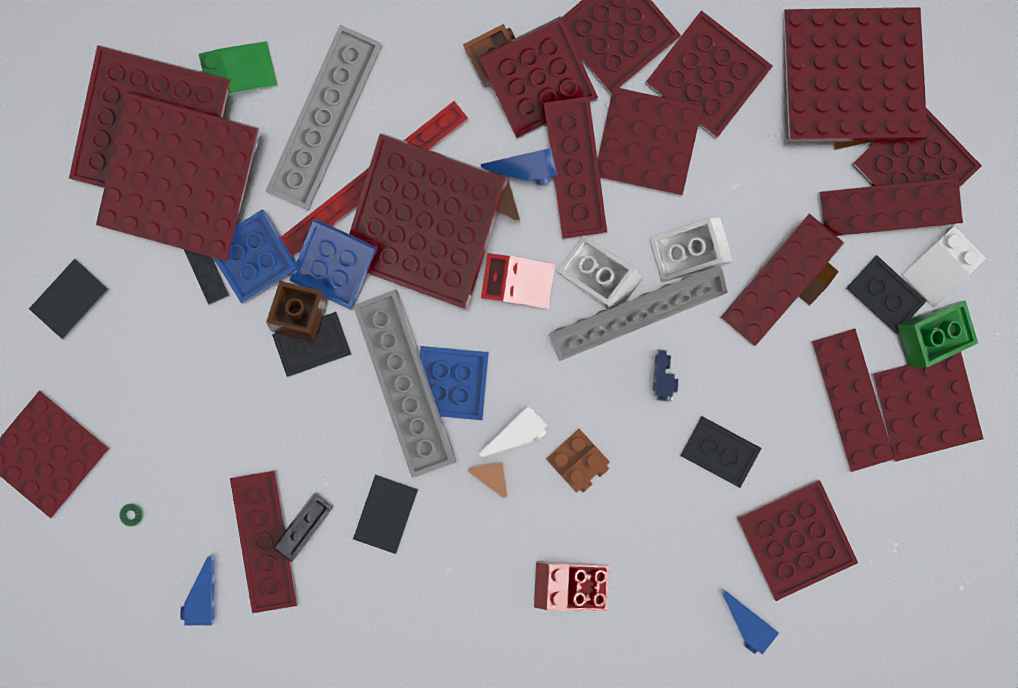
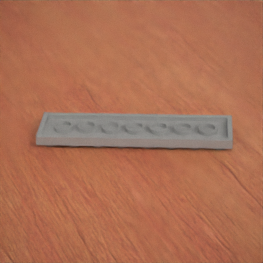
[266,25,382,210]
[549,265,728,361]
[353,290,456,478]

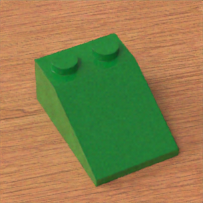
[198,41,278,97]
[897,300,978,367]

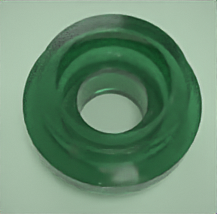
[119,504,143,527]

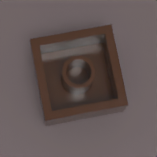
[266,281,327,342]

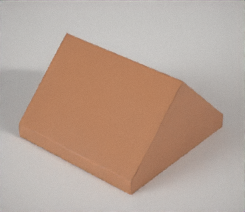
[468,461,507,499]

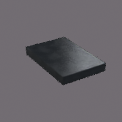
[845,255,927,334]
[29,259,109,340]
[272,312,352,377]
[680,416,762,488]
[353,474,418,554]

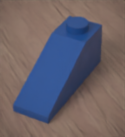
[481,148,557,184]
[180,555,214,626]
[721,589,779,655]

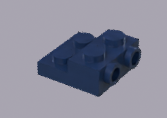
[652,350,679,401]

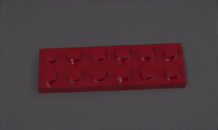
[543,96,607,239]
[821,177,963,236]
[721,213,844,346]
[811,328,894,472]
[230,470,298,614]

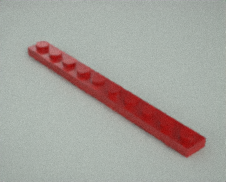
[281,101,468,257]

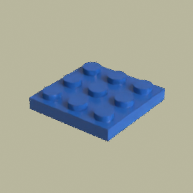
[214,209,299,304]
[289,219,377,310]
[420,346,489,420]

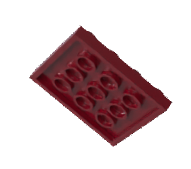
[562,0,681,95]
[645,10,773,138]
[478,16,598,138]
[598,86,703,195]
[852,108,982,229]
[872,352,984,462]
[0,390,110,519]
[737,480,858,601]

